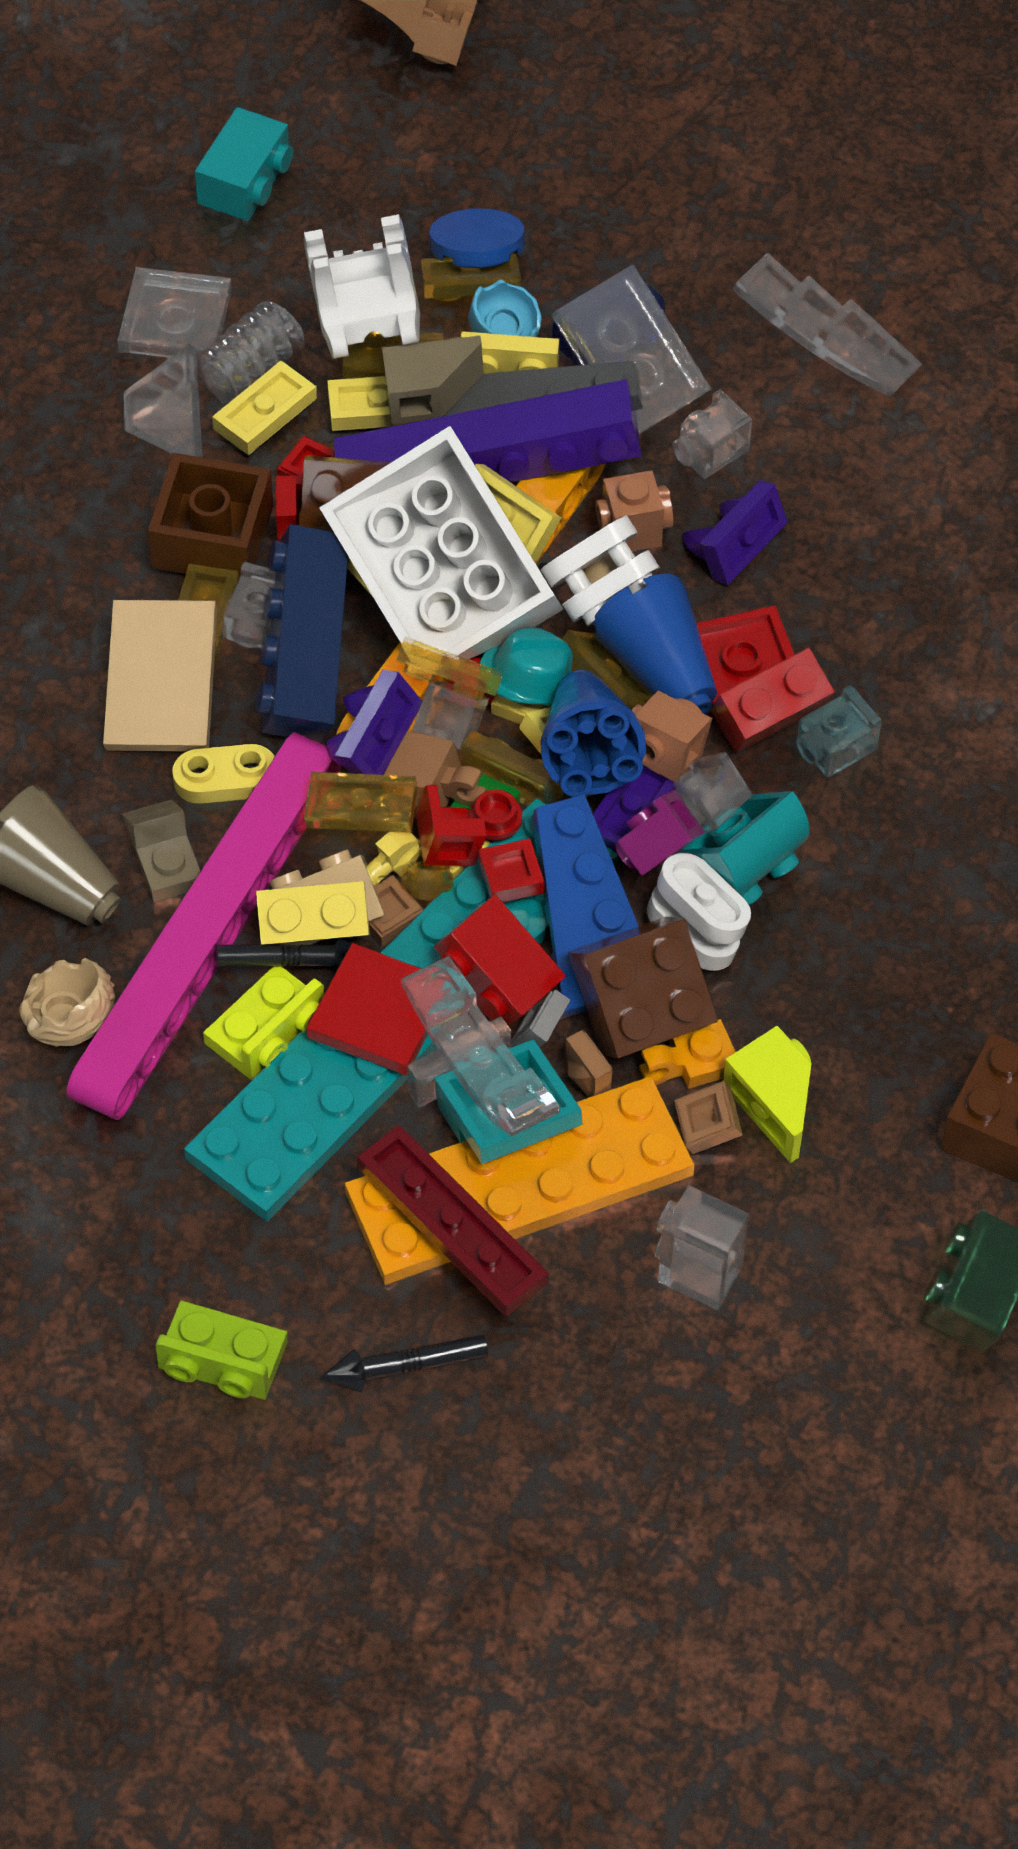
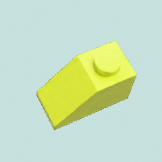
[723,1026,811,1163]

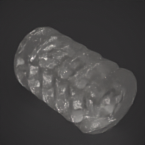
[197,301,305,404]

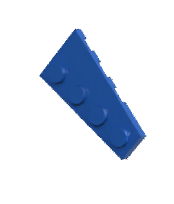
[532,794,639,1019]

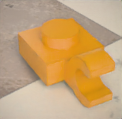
[639,1019,735,1089]

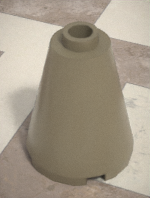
[0,785,122,925]

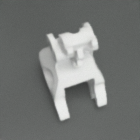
[304,214,421,359]

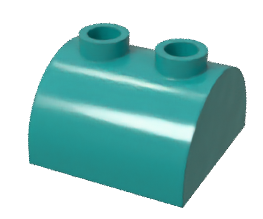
[677,791,810,905]

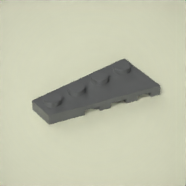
[444,360,643,416]

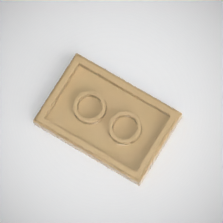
[103,600,217,751]

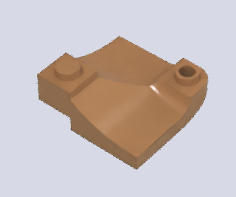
[360,0,478,66]

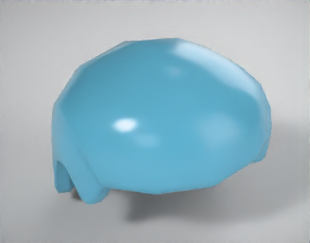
[468,279,542,337]

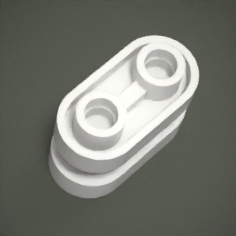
[540,515,660,626]
[647,853,751,971]

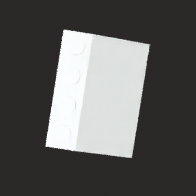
[319,426,563,680]

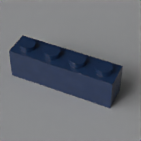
[256,524,348,743]

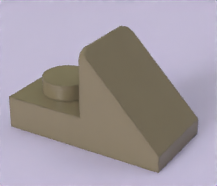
[122,799,201,903]

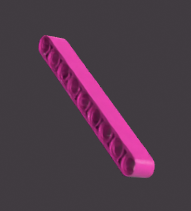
[66,732,342,1120]

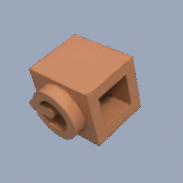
[595,470,673,551]
[632,690,712,783]

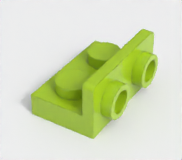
[155,1300,288,1400]

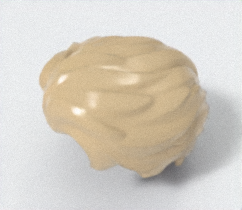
[19,958,116,1047]

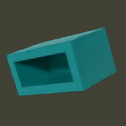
[195,107,293,221]

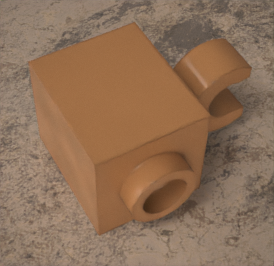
[382,731,486,818]

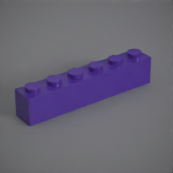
[334,379,642,482]

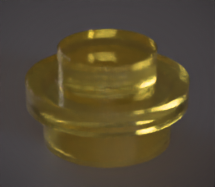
[401,862,454,900]

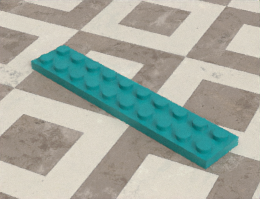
[184,798,618,1222]

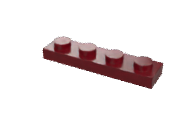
[357,1125,549,1317]

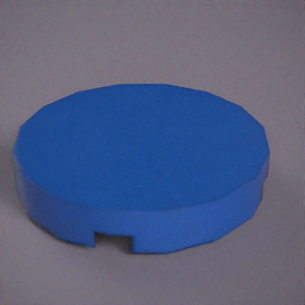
[429,208,525,268]

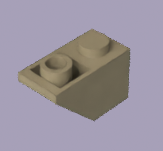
[382,335,484,425]

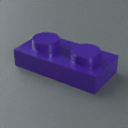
[593,766,682,857]

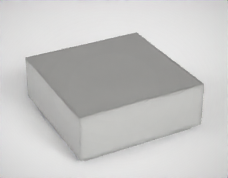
[510,989,570,1048]

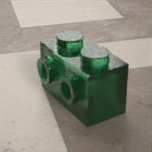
[923,1210,1018,1352]

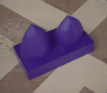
[682,480,788,585]
[327,670,423,788]

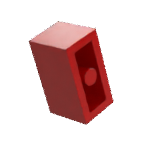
[710,648,835,754]
[433,894,566,1028]

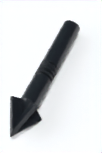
[214,937,352,974]
[320,1335,488,1392]

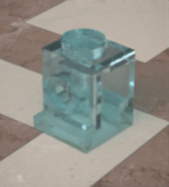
[796,685,882,778]

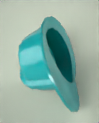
[479,627,584,706]

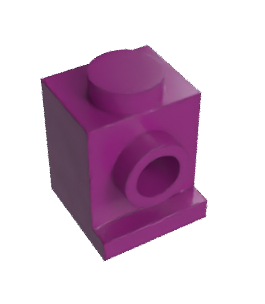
[615,790,705,876]

